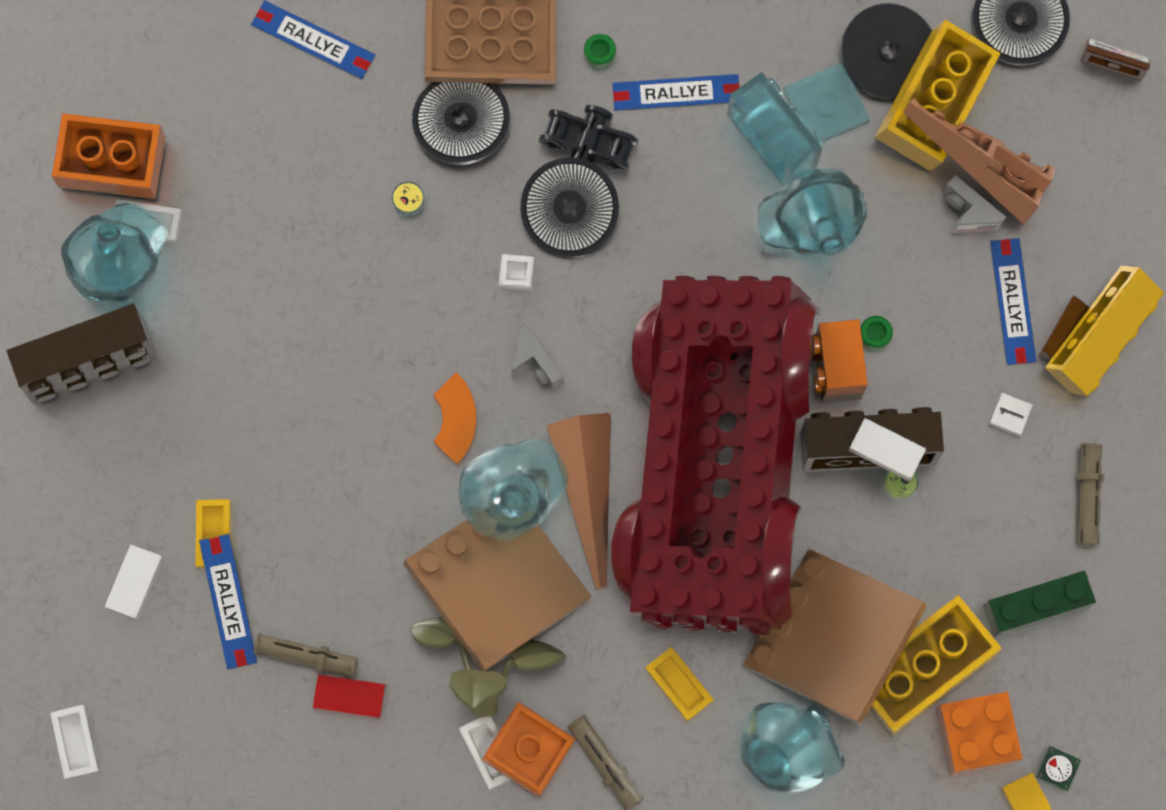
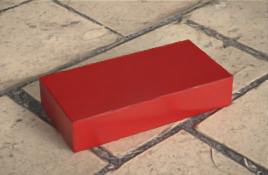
[312,674,386,719]

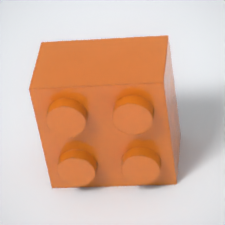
[810,319,868,403]
[936,691,1023,776]

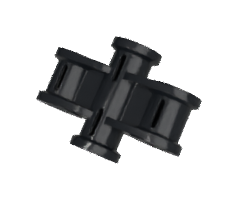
[538,105,639,172]

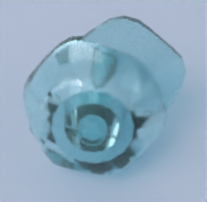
[758,168,867,256]
[61,202,168,304]
[459,438,568,541]
[741,702,845,792]

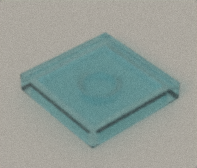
[783,63,870,148]

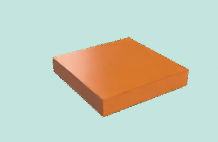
[481,702,576,798]

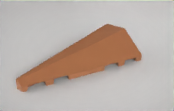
[903,98,1056,225]
[547,413,611,591]

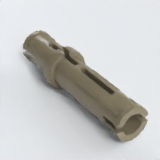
[1077,443,1104,546]
[254,633,358,678]
[567,715,643,810]

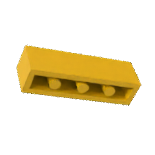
[1045,266,1164,396]

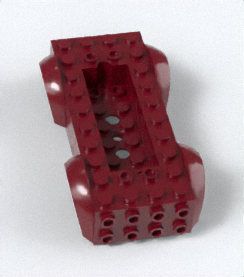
[611,275,820,635]

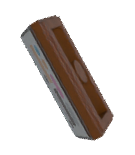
[1081,39,1150,80]

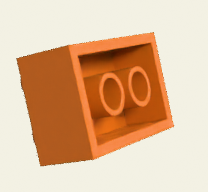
[52,113,166,199]

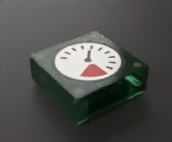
[1035,746,1081,792]

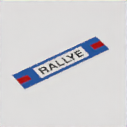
[251,0,376,79]
[612,74,741,111]
[990,238,1037,365]
[199,534,257,670]

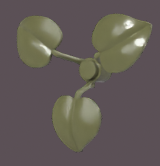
[410,617,566,717]

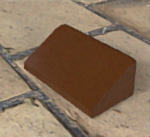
[1039,295,1090,361]

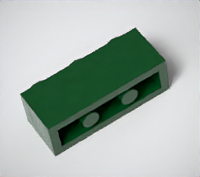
[983,570,1096,638]

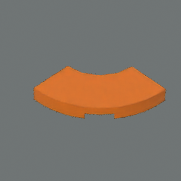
[433,372,477,466]

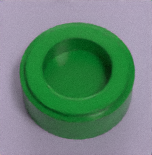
[584,34,616,68]
[860,316,893,351]

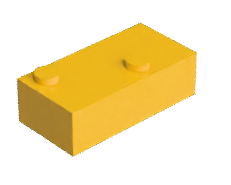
[874,19,1001,171]
[870,595,1002,737]

